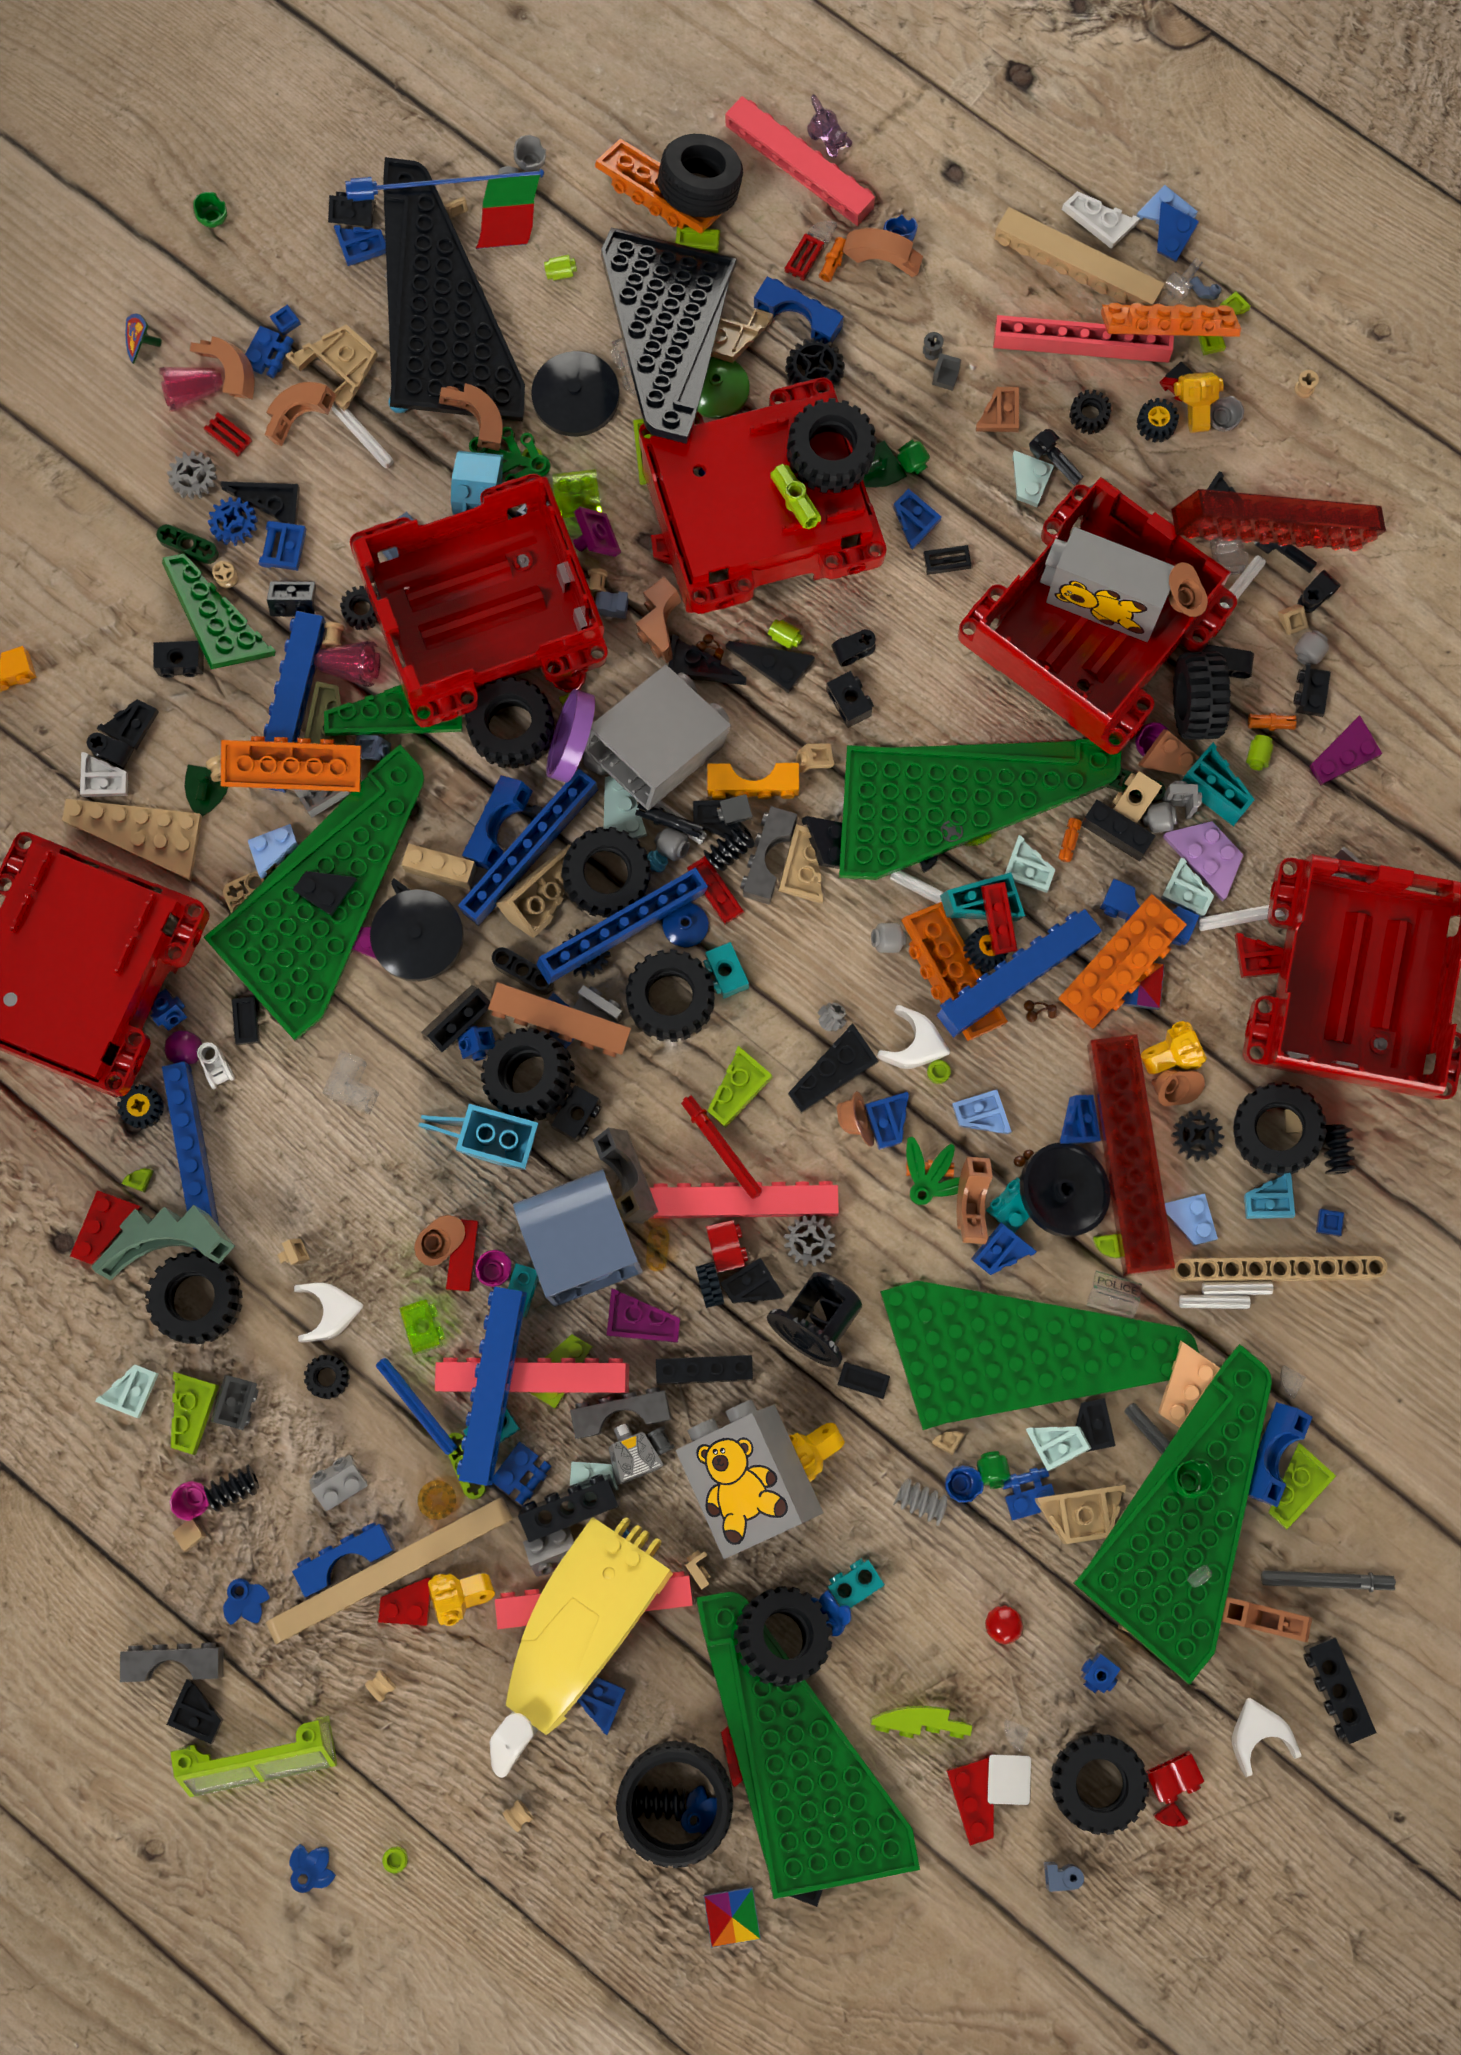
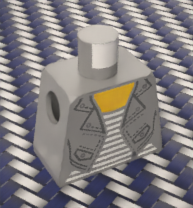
[609,1423,663,1486]

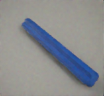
[376,1358,457,1455]

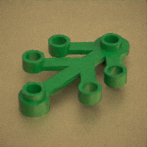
[469,427,551,482]

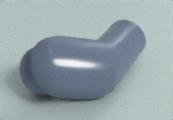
[1189,276,1222,300]

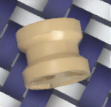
[212,561,238,588]
[206,755,221,782]
[365,1670,396,1702]
[503,1799,534,1832]

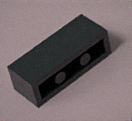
[1081,799,1156,862]
[421,985,490,1052]

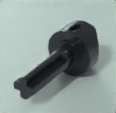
[1029,429,1084,486]
[1254,520,1317,573]

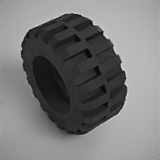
[787,398,877,493]
[1173,651,1231,740]
[465,677,555,769]
[561,827,651,918]
[625,949,715,1042]
[481,1028,575,1121]
[1233,1082,1327,1176]
[145,1251,243,1345]
[734,1586,833,1687]
[1050,1733,1149,1835]

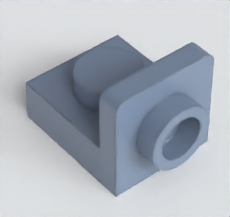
[355,735,391,762]

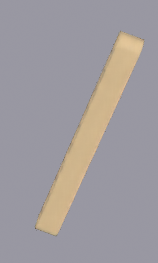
[265,1497,513,1645]

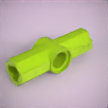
[771,464,821,530]

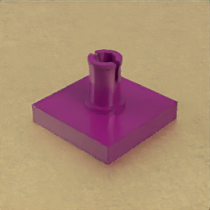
[573,507,622,557]

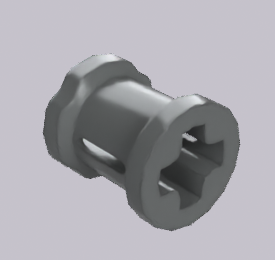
[923,332,944,361]
[646,1426,675,1456]

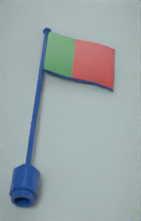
[345,169,544,249]

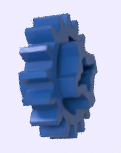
[208,497,258,546]

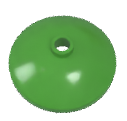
[697,357,749,419]

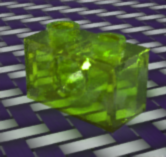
[399,1299,445,1355]

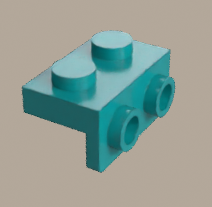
[986,1177,1030,1233]

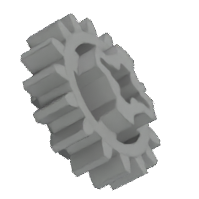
[167,451,217,500]
[784,1215,835,1267]

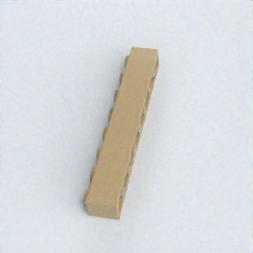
[994,207,1165,306]

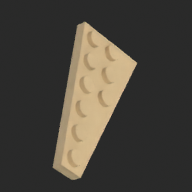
[62,799,202,882]

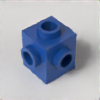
[150,988,187,1031]
[457,1026,496,1061]
[1081,1652,1121,1694]

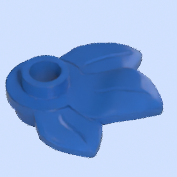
[223,1579,270,1625]
[811,1590,851,1636]
[680,1785,717,1834]
[289,1844,336,1893]

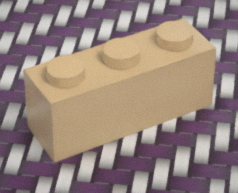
[401,843,477,890]

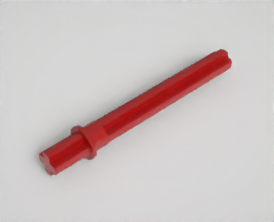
[681,1095,762,1199]

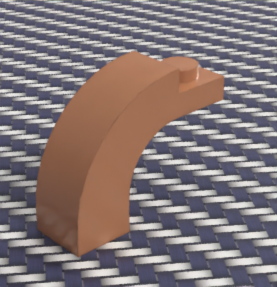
[843,228,923,277]
[190,336,255,400]
[264,382,337,446]
[439,383,503,451]
[957,1157,993,1244]
[1222,1597,1312,1643]

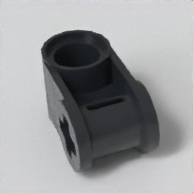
[1297,570,1341,613]
[831,629,876,667]
[86,732,134,769]

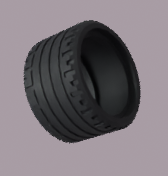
[616,1741,733,1868]

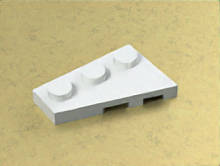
[1062,191,1140,249]

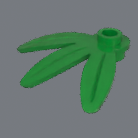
[906,1137,960,1205]

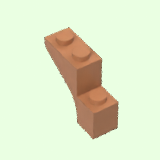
[636,577,681,663]

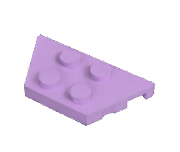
[1163,821,1243,902]

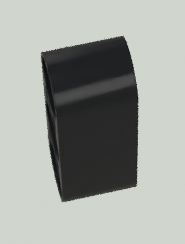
[1188,645,1254,679]
[492,947,554,995]

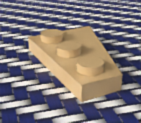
[778,825,823,904]

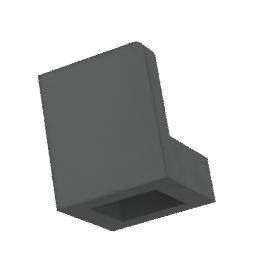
[932,353,961,391]

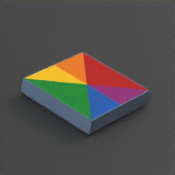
[1122,962,1165,1010]
[703,1886,761,1948]

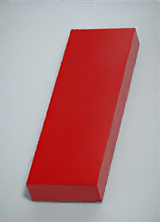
[687,856,744,925]
[981,882,1018,955]
[446,1219,479,1292]

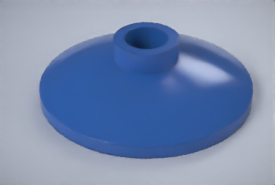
[663,903,709,948]

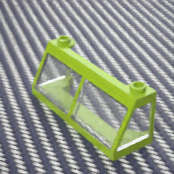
[170,1715,337,1797]

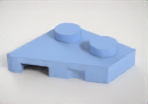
[1137,185,1198,225]
[247,824,299,879]
[952,1089,1012,1134]
[1159,1193,1218,1246]

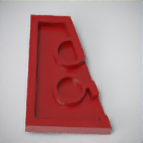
[70,1190,143,1265]
[946,1757,994,1846]

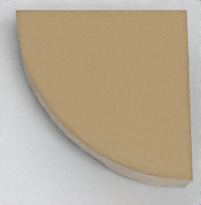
[932,1431,965,1455]

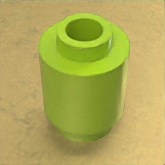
[544,254,577,281]
[768,619,803,649]
[1246,735,1274,771]

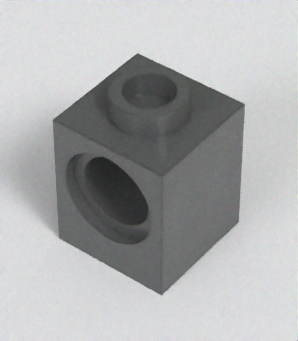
[717,794,752,826]

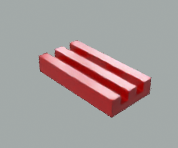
[784,233,824,281]
[204,412,252,457]

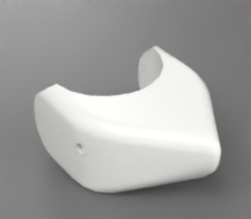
[877,1005,950,1069]
[294,1283,363,1342]
[1232,1698,1301,1777]
[490,1711,538,1778]

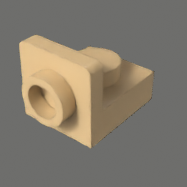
[796,744,834,773]
[685,1550,711,1590]

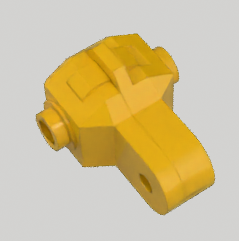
[1174,372,1224,433]
[1140,1021,1207,1074]
[789,1423,845,1482]
[428,1573,495,1626]

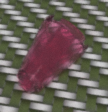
[159,367,223,412]
[314,641,380,687]

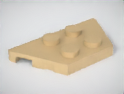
[1035,1485,1126,1544]

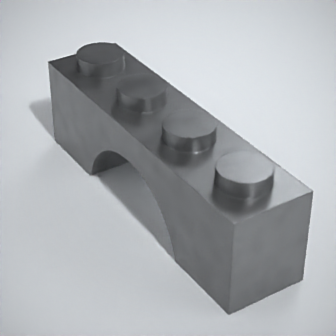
[740,806,797,905]
[593,1127,658,1224]
[570,1387,671,1439]
[120,1642,224,1682]

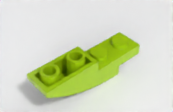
[870,1706,972,1739]

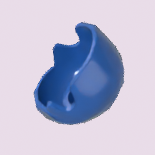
[883,215,918,242]
[945,1465,984,1502]

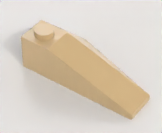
[495,845,571,938]

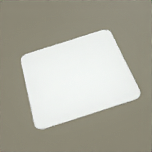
[988,1755,1031,1805]

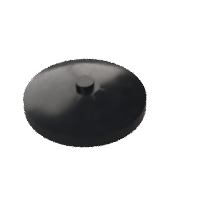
[531,351,620,437]
[370,889,464,982]
[1020,1143,1110,1237]

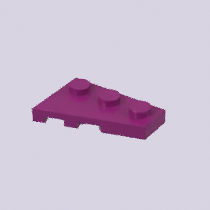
[1309,715,1382,786]
[606,1288,680,1343]

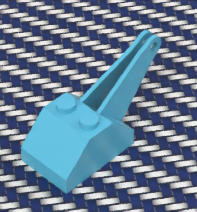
[451,451,503,515]
[418,1104,539,1170]

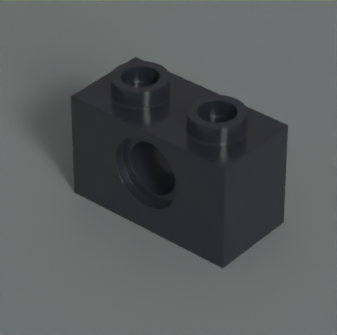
[153,641,204,678]
[826,671,874,728]
[551,1085,602,1142]

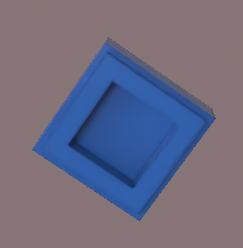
[270,304,301,336]
[1316,1209,1344,1237]

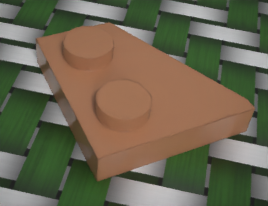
[976,387,1019,432]
[1138,729,1199,775]

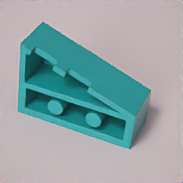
[1182,742,1255,827]
[940,872,1025,921]

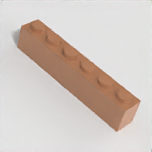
[488,982,631,1057]

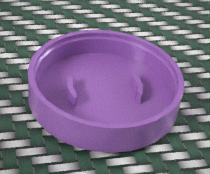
[546,689,595,783]

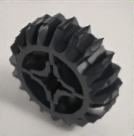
[785,337,845,393]

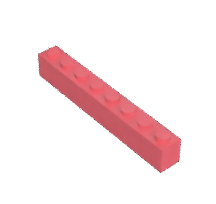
[725,96,875,226]
[993,315,1174,363]
[649,1181,839,1219]
[435,1358,629,1393]
[495,1571,693,1629]

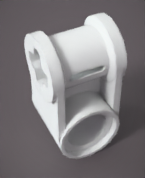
[197,1042,235,1089]

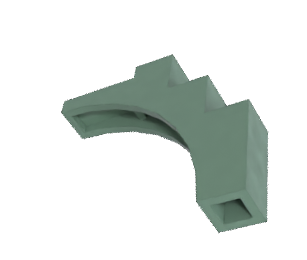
[91,1205,235,1281]

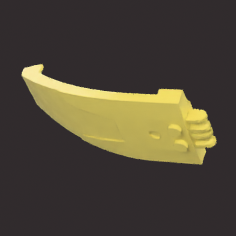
[506,1517,673,1735]

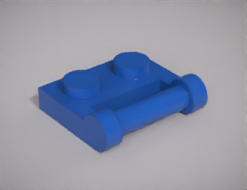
[258,521,307,571]

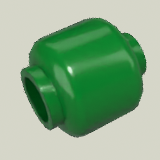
[897,439,930,474]
[976,1451,1010,1489]

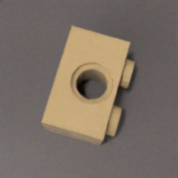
[1111,771,1162,824]

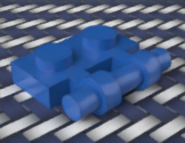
[245,326,294,378]
[493,1441,552,1506]
[1002,1467,1055,1521]

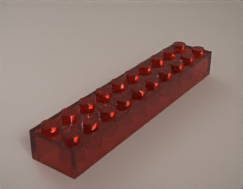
[1171,489,1386,551]
[1087,1034,1175,1277]

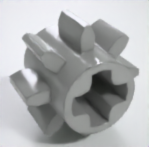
[818,1003,847,1032]

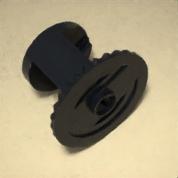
[767,1272,862,1367]

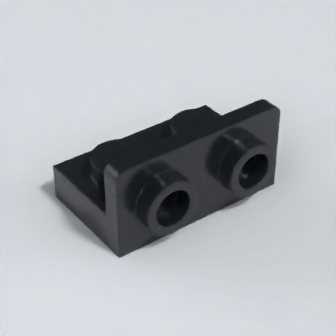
[328,192,376,227]
[267,581,316,617]
[1293,663,1331,717]

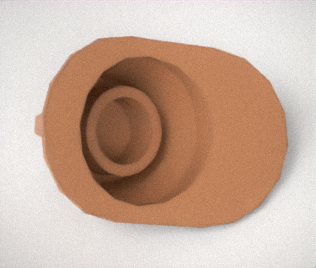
[1169,562,1208,617]
[1151,1069,1205,1106]
[837,1091,874,1147]
[414,1215,465,1266]

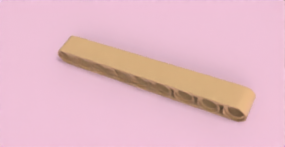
[1170,1256,1388,1283]

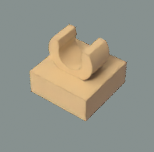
[277,1238,310,1265]

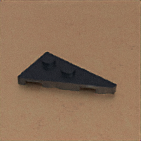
[221,481,300,525]
[668,634,747,685]
[726,641,815,693]

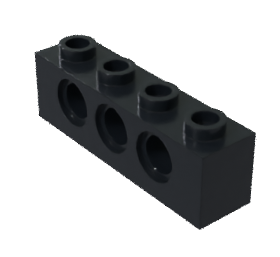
[656,1355,753,1385]
[518,1474,621,1542]
[1303,1636,1377,1744]

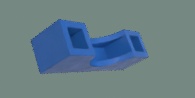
[754,276,844,344]
[462,775,533,870]
[1100,879,1200,946]
[1248,1402,1312,1507]
[292,1522,396,1598]

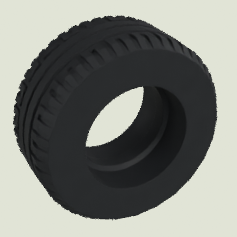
[657,133,743,218]

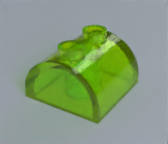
[552,469,602,518]

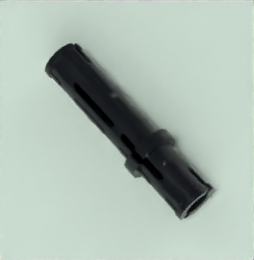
[635,803,705,839]

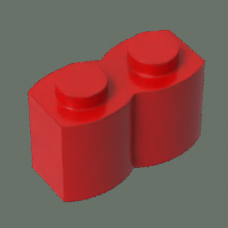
[706,1220,748,1274]
[1145,1751,1205,1804]

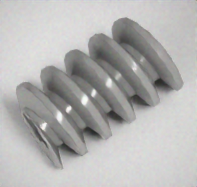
[893,1478,948,1526]

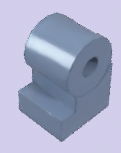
[595,592,629,619]
[1044,1862,1084,1892]

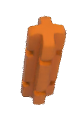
[1058,818,1082,862]

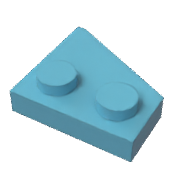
[1244,1173,1295,1219]

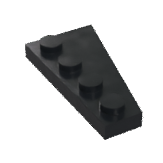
[788,1023,879,1114]

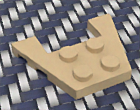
[711,308,773,363]
[285,325,378,412]

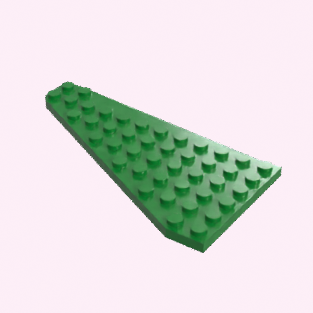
[839,739,1121,880]
[203,744,424,1041]
[880,1281,1199,1430]
[1073,1344,1272,1685]
[696,1592,920,1899]

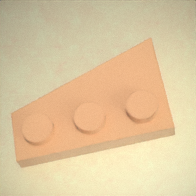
[1158,1340,1220,1428]

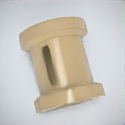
[1294,370,1319,398]
[588,568,608,597]
[322,622,345,650]

